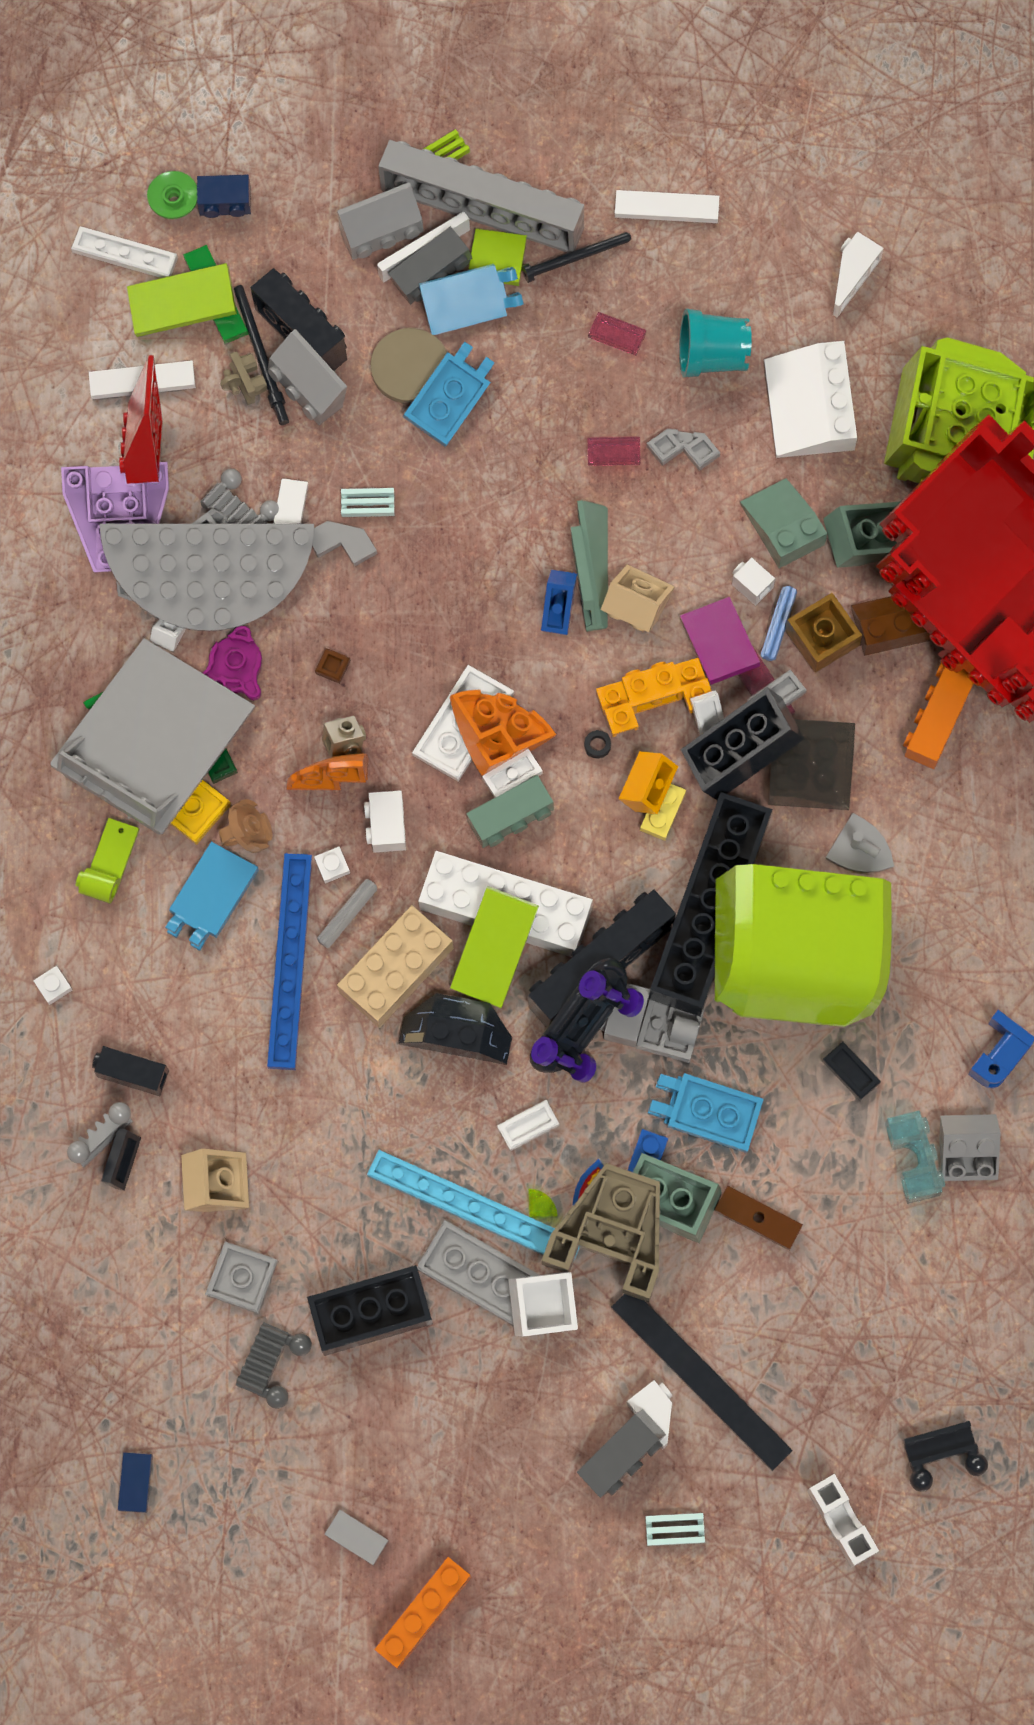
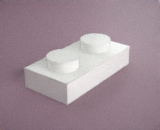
[482,749,543,798]

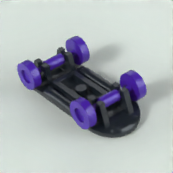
[530,958,644,1083]

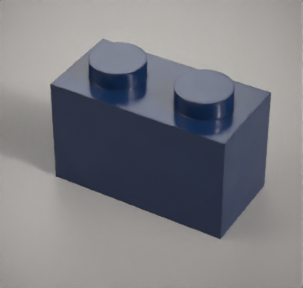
[197,174,251,218]

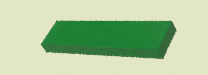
[183,245,248,344]

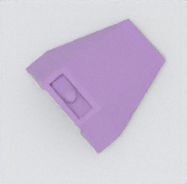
[61,462,169,572]

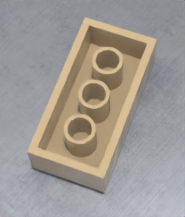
[337,905,454,1028]

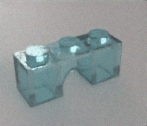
[885,1110,945,1204]

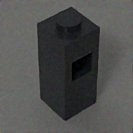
[92,1046,169,1096]

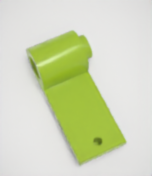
[75,818,140,904]

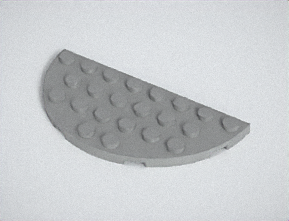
[99,524,314,631]

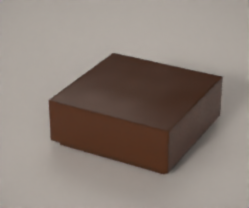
[315,648,351,684]

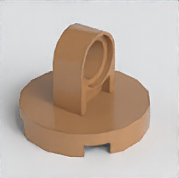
[219,799,273,853]

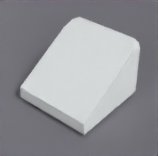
[150,619,186,651]

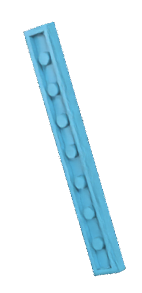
[367,1150,580,1265]

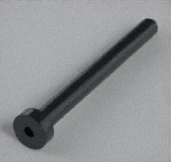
[522,232,632,283]

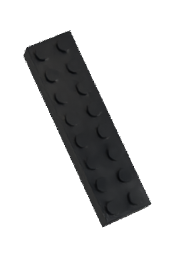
[648,792,773,1017]

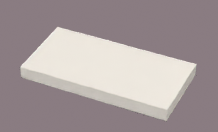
[412,665,514,782]

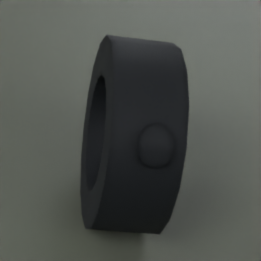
[584,730,611,759]

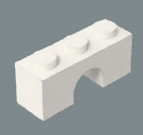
[807,1474,879,1568]

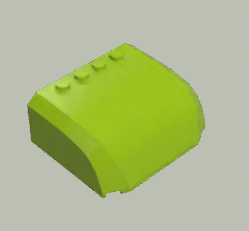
[715,864,892,1027]

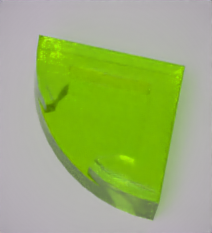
[529,1189,558,1218]

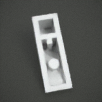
[833,232,883,317]

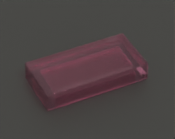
[588,312,646,356]
[587,437,641,466]

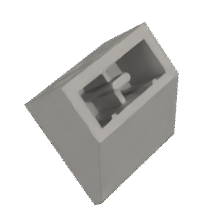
[939,1114,1001,1181]

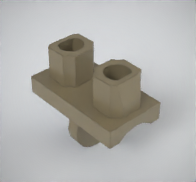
[220,351,267,405]

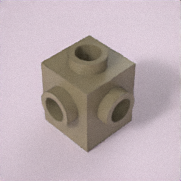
[322,716,366,758]

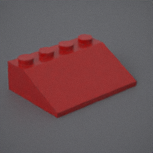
[119,355,163,484]

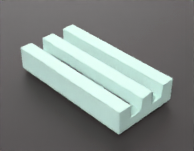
[341,488,394,517]
[645,1513,705,1546]

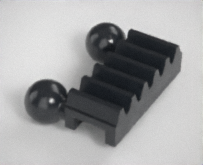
[902,1421,988,1492]

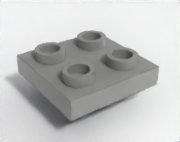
[636,1000,704,1063]

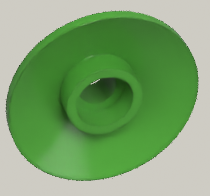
[147,171,197,219]

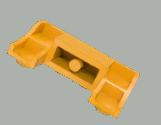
[596,658,712,737]

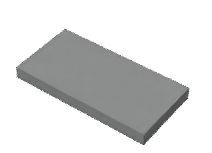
[417,1220,539,1326]

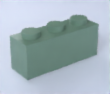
[466,775,554,848]

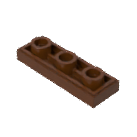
[714,1186,803,1251]

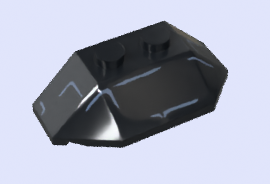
[398,993,512,1065]

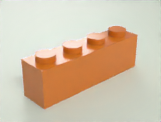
[903,662,974,769]
[374,1557,472,1670]

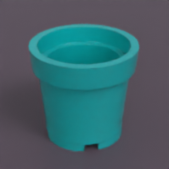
[679,309,752,378]

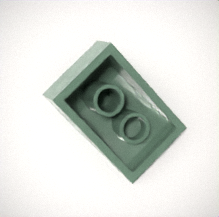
[740,478,827,568]
[823,501,902,568]
[633,1153,722,1244]

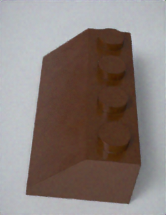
[851,596,932,656]

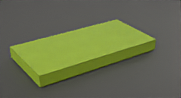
[127,263,237,337]
[450,886,539,1008]

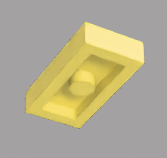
[640,784,686,841]

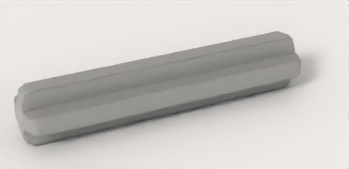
[317,879,377,948]

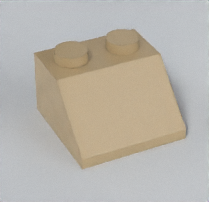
[601,565,675,632]
[181,1149,249,1212]

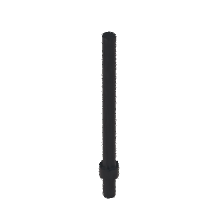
[233,285,289,425]

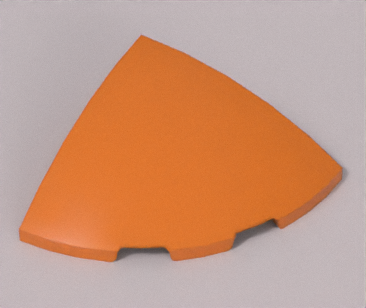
[450,690,556,776]
[287,754,369,790]

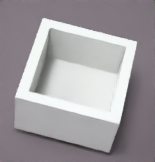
[508,1272,578,1337]

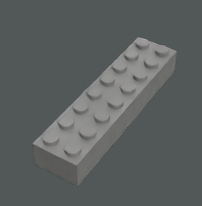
[378,140,584,253]

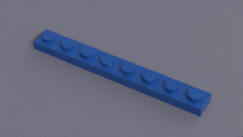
[267,853,313,1070]

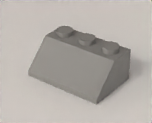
[337,182,424,260]
[268,329,347,425]

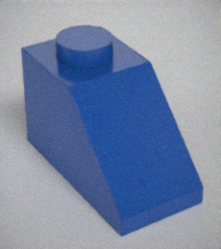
[541,570,577,635]

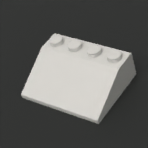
[764,341,857,458]

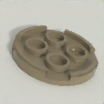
[371,328,447,404]

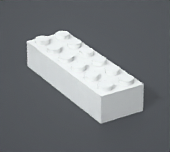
[418,851,593,957]

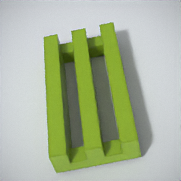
[424,129,470,160]

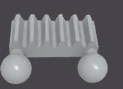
[200,468,279,524]
[67,1102,133,1167]

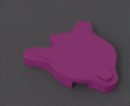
[202,626,263,701]

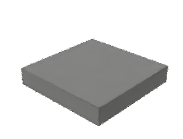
[205,1242,278,1314]

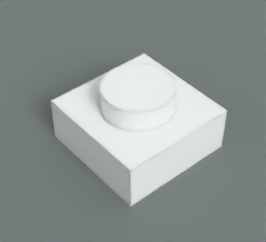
[314,847,350,884]
[33,966,72,1005]

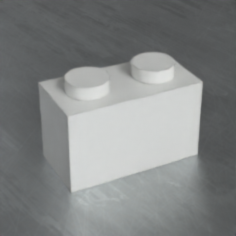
[364,791,406,853]

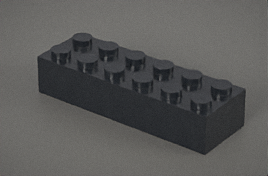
[528,889,676,1028]

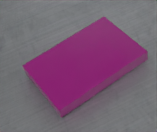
[680,597,760,685]

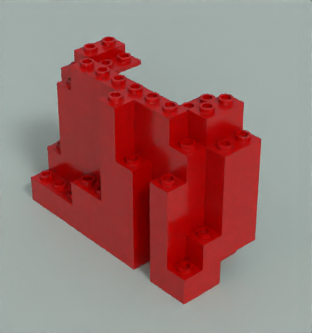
[876,414,1034,723]

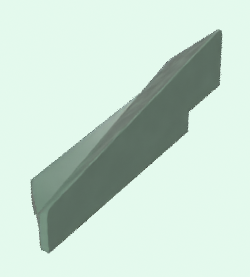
[571,500,608,632]

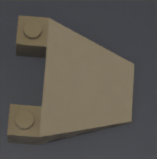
[542,1163,660,1302]

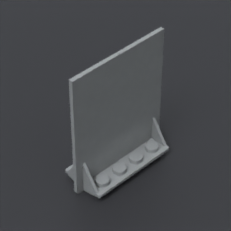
[50,638,255,834]

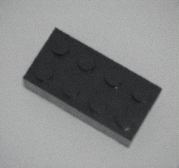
[250,268,347,371]
[681,687,805,801]
[307,1265,433,1356]

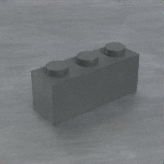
[389,226,473,305]
[577,1409,666,1498]

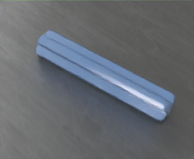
[761,586,797,661]

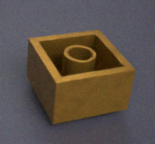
[785,593,862,673]

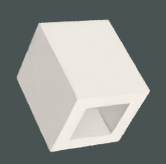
[732,558,775,606]

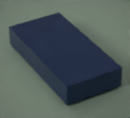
[118,1452,153,1513]

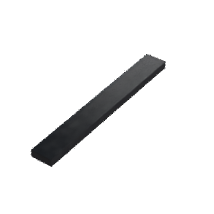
[611,1294,793,1471]

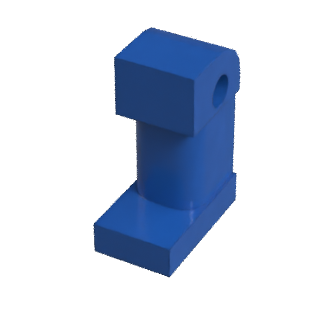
[968,1010,1034,1089]

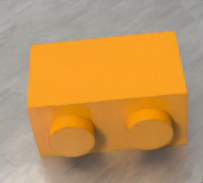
[619,751,679,814]

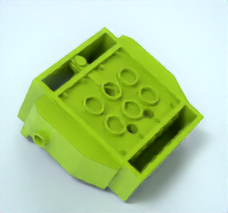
[884,337,1034,484]

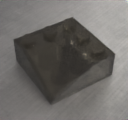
[768,719,855,810]

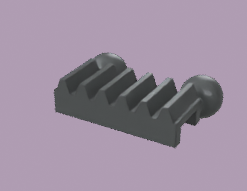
[236,1322,312,1409]

